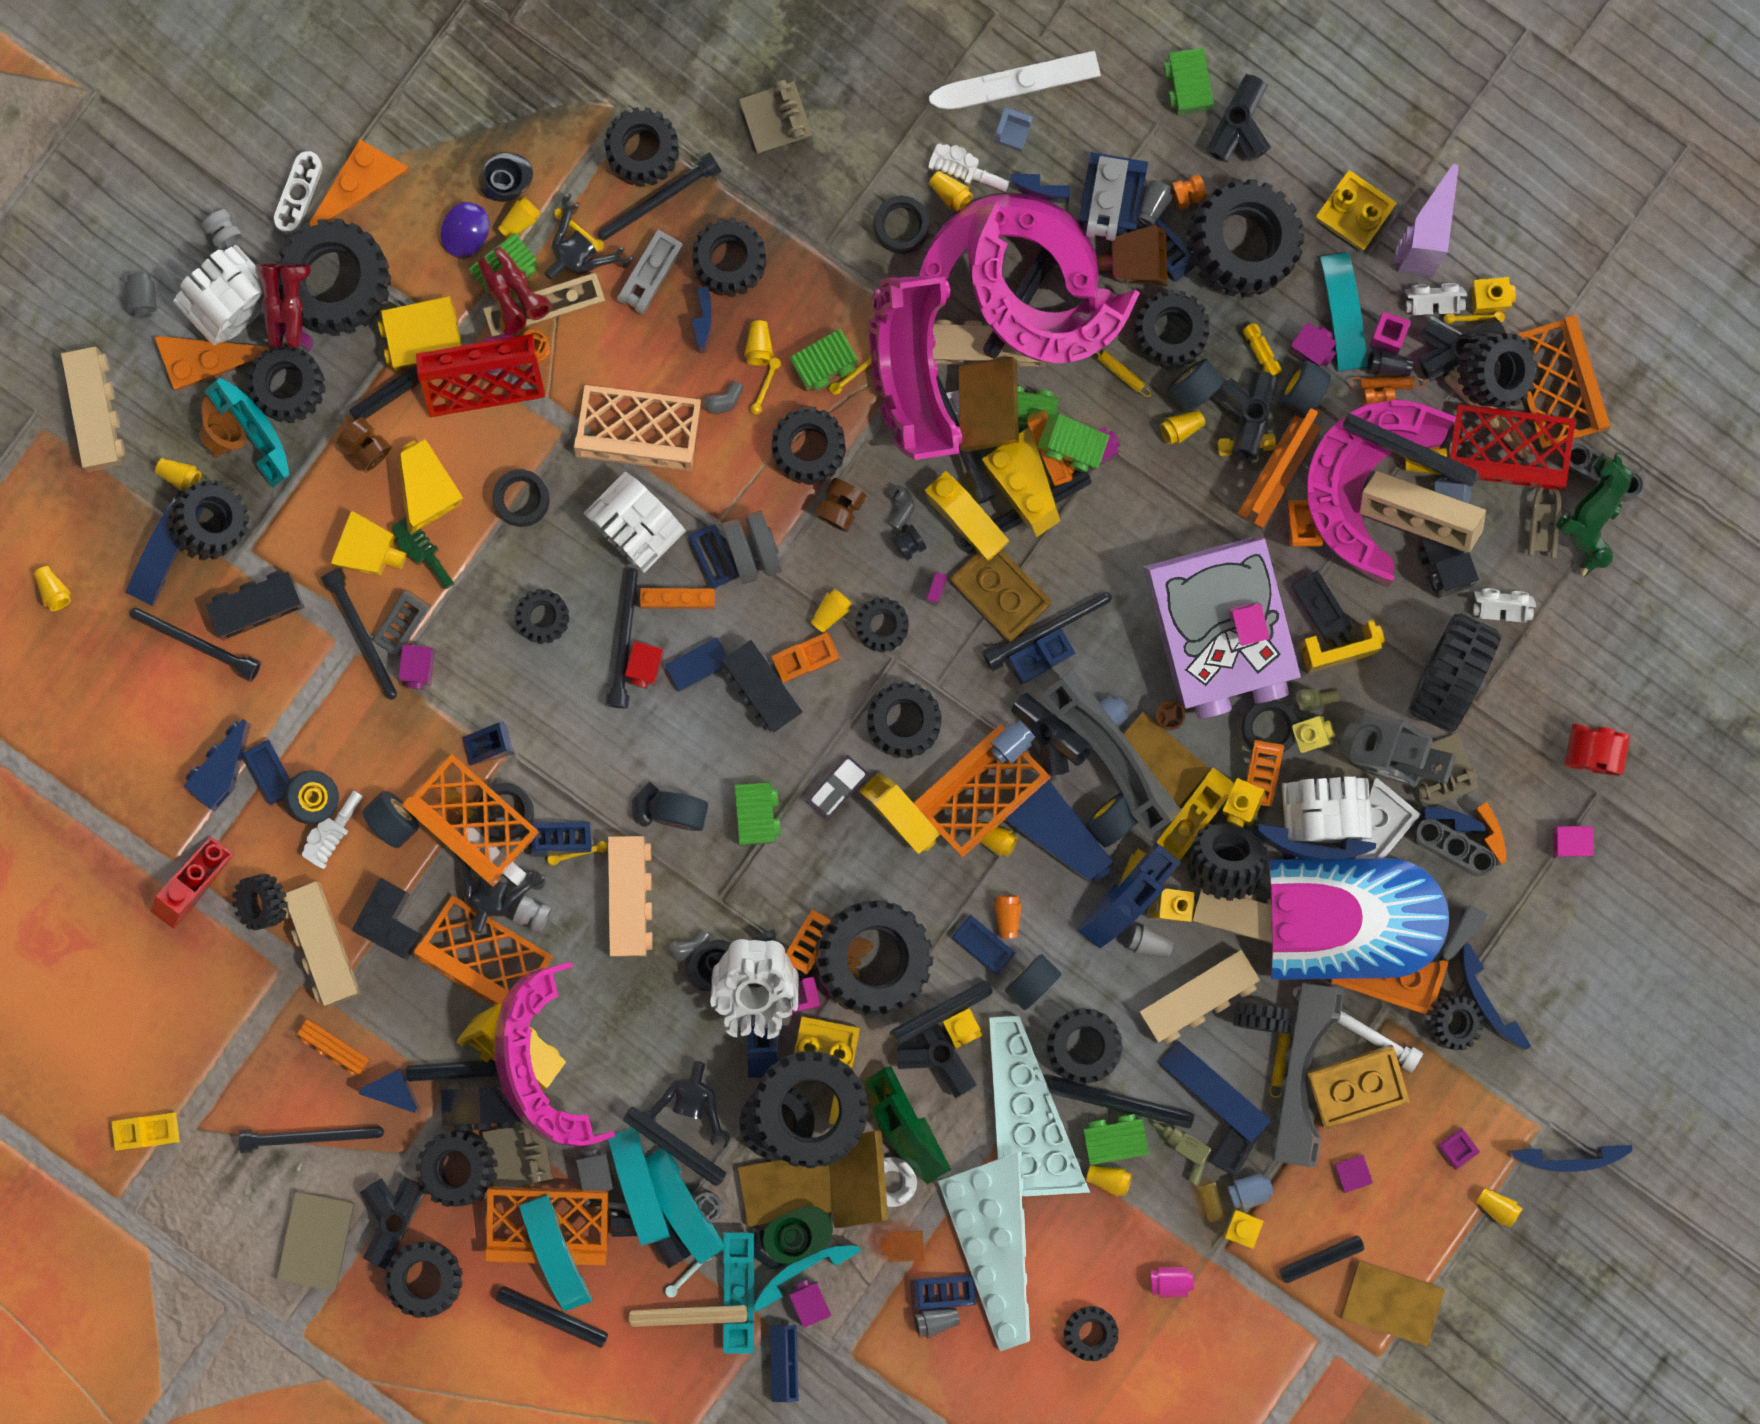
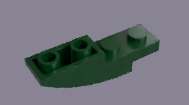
[864,1066,951,1185]

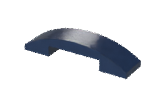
[126,490,204,606]
[1253,824,1376,861]
[1460,943,1531,1050]
[1508,1145,1632,1172]

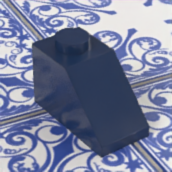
[747,1026,779,1078]

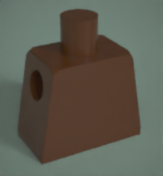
[1098,225,1168,286]

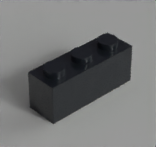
[206,570,305,641]
[720,640,803,733]

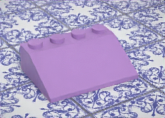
[1394,164,1459,277]

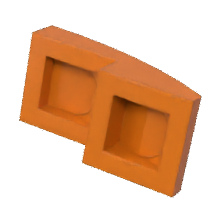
[772,632,841,683]
[1473,802,1507,866]

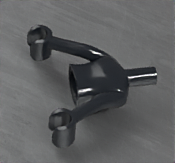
[544,194,633,280]
[455,853,546,934]
[642,1061,730,1148]

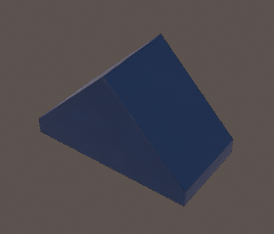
[462,722,514,766]
[359,1070,420,1113]

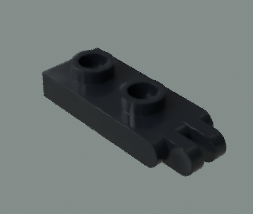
[1291,570,1354,648]

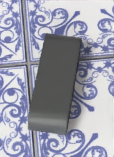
[1561,443,1644,502]
[1413,819,1496,877]

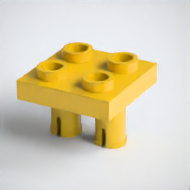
[1315,170,1397,252]
[794,1017,860,1068]

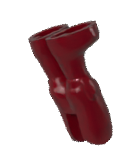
[477,246,552,335]
[255,263,311,348]

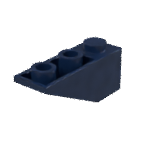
[184,719,251,811]

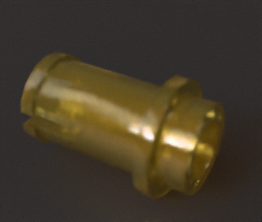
[439,788,477,821]
[1197,1183,1227,1222]

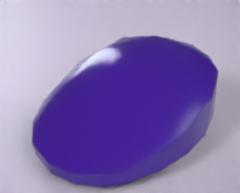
[441,202,490,258]

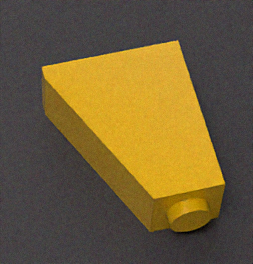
[398,439,463,534]
[858,771,940,854]

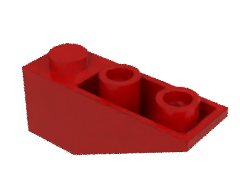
[151,836,234,929]

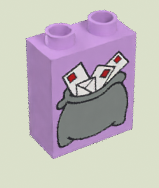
[1143,536,1301,719]

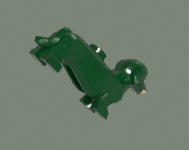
[1556,452,1632,577]

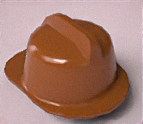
[199,395,246,458]

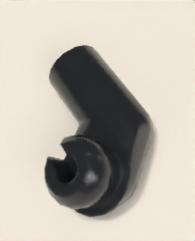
[632,781,660,827]
[753,1230,784,1269]

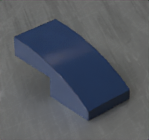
[1010,174,1070,203]
[692,286,712,353]
[1007,628,1076,685]
[1421,807,1485,833]

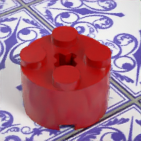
[1565,724,1630,776]

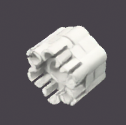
[173,245,265,345]
[583,472,686,573]
[1282,777,1373,844]
[710,939,799,1039]

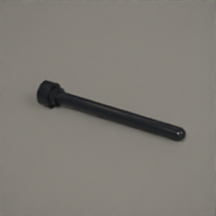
[597,152,722,241]
[936,375,997,505]
[605,567,638,709]
[320,568,397,700]
[982,592,1112,672]
[130,608,261,682]
[239,1126,384,1154]

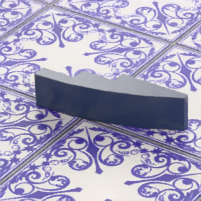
[1159,1041,1271,1143]

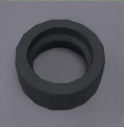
[874,195,930,254]
[492,469,550,527]
[1241,700,1298,757]
[477,783,534,841]

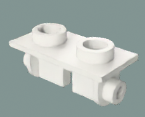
[1404,283,1467,315]
[1473,588,1536,623]

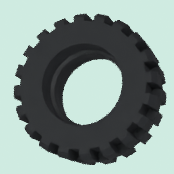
[1186,179,1304,298]
[276,219,391,336]
[1408,613,1501,732]
[814,900,933,1015]
[752,1051,868,1168]

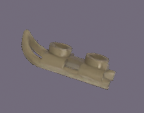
[1528,488,1561,558]

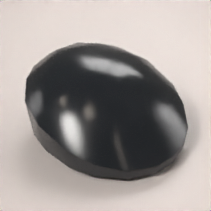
[479,153,533,202]
[687,940,731,991]

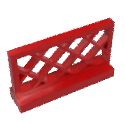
[416,334,546,417]
[1450,404,1576,491]

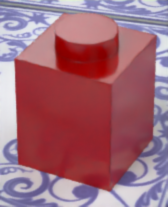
[625,641,665,689]

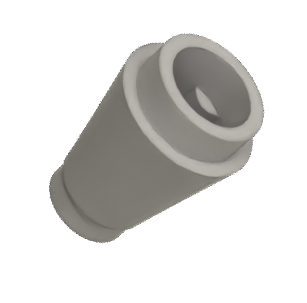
[1127,925,1174,957]

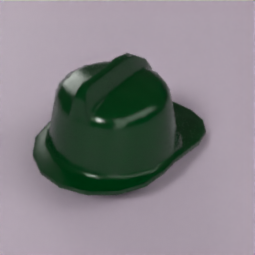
[763,1206,833,1264]

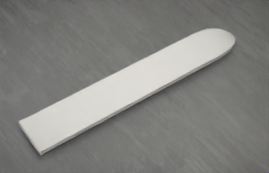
[929,51,1101,110]

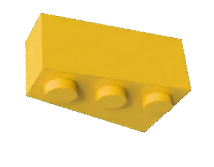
[982,427,1060,538]
[456,1003,566,1090]

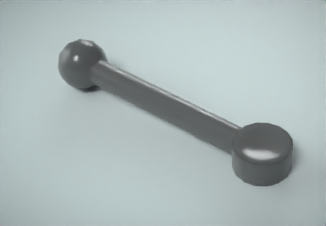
[582,1199,630,1215]

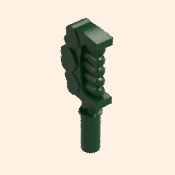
[392,517,455,590]

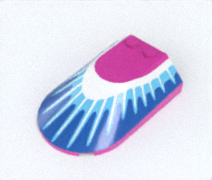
[1268,858,1449,980]

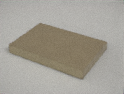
[277,1191,355,1292]

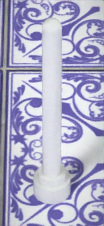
[1293,986,1423,1073]

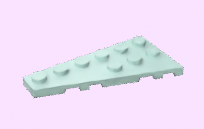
[989,1016,1090,1196]
[938,1151,1030,1351]

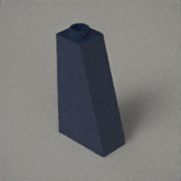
[1004,780,1113,882]

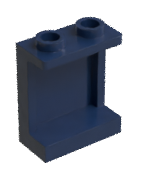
[1078,152,1148,236]

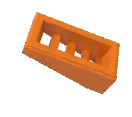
[1246,740,1284,807]
[786,909,831,975]

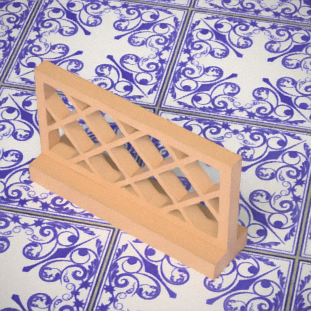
[574,385,701,472]

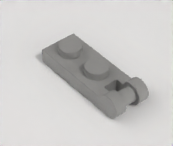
[1086,156,1129,241]
[617,229,684,315]

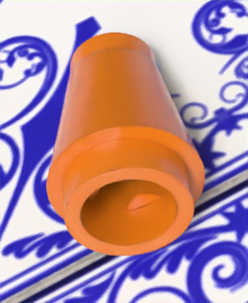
[993,895,1022,939]

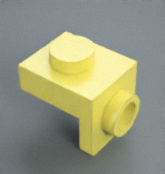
[1292,716,1335,753]

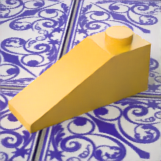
[925,471,1010,561]
[1157,767,1235,861]

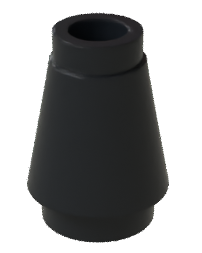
[1367,348,1413,377]

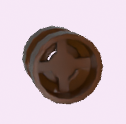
[1156,700,1185,730]

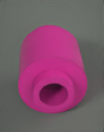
[1151,1267,1194,1298]

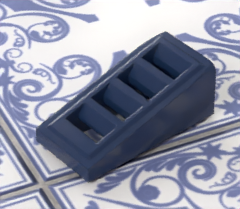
[1144,217,1194,282]
[528,822,592,857]
[910,1275,976,1310]

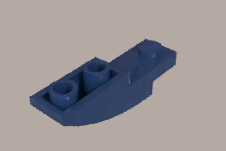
[1077,842,1181,948]

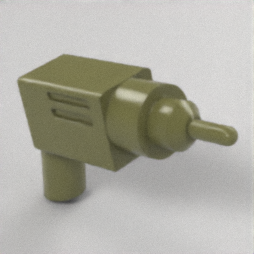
[1296,688,1342,713]
[1153,1122,1211,1187]

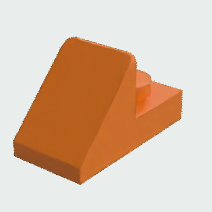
[1288,500,1323,547]

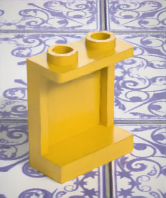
[378,296,462,372]
[1299,620,1385,674]

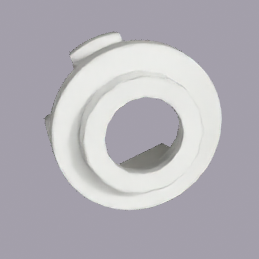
[884,1157,917,1207]

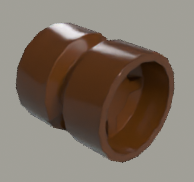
[336,417,392,473]
[814,478,867,532]

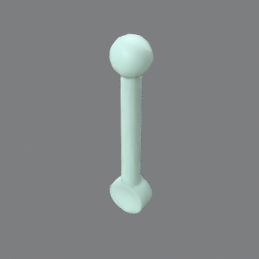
[665,1257,713,1297]

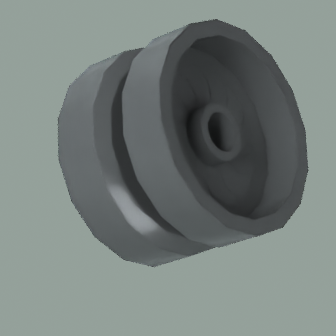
[722,510,782,585]

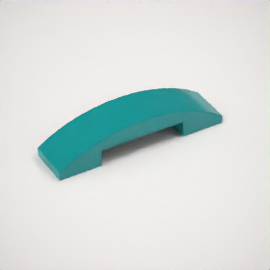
[1320,252,1367,372]
[204,378,289,488]
[608,1128,670,1246]
[646,1148,726,1264]
[519,1194,593,1312]
[723,1232,754,1354]
[754,1245,861,1312]

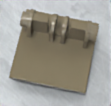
[739,80,813,154]
[1415,733,1479,808]
[483,1123,553,1187]

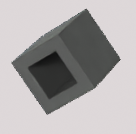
[576,1149,615,1191]

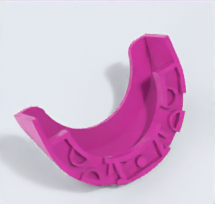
[919,193,1099,313]
[968,203,1140,363]
[869,276,962,460]
[1307,400,1456,587]
[494,962,615,1146]

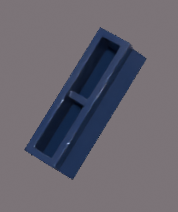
[770,1325,799,1402]

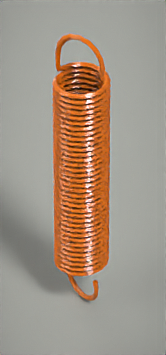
[1350,377,1426,390]

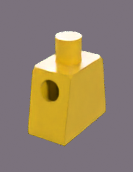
[331,511,407,576]

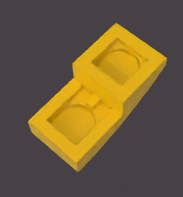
[112,1113,180,1151]

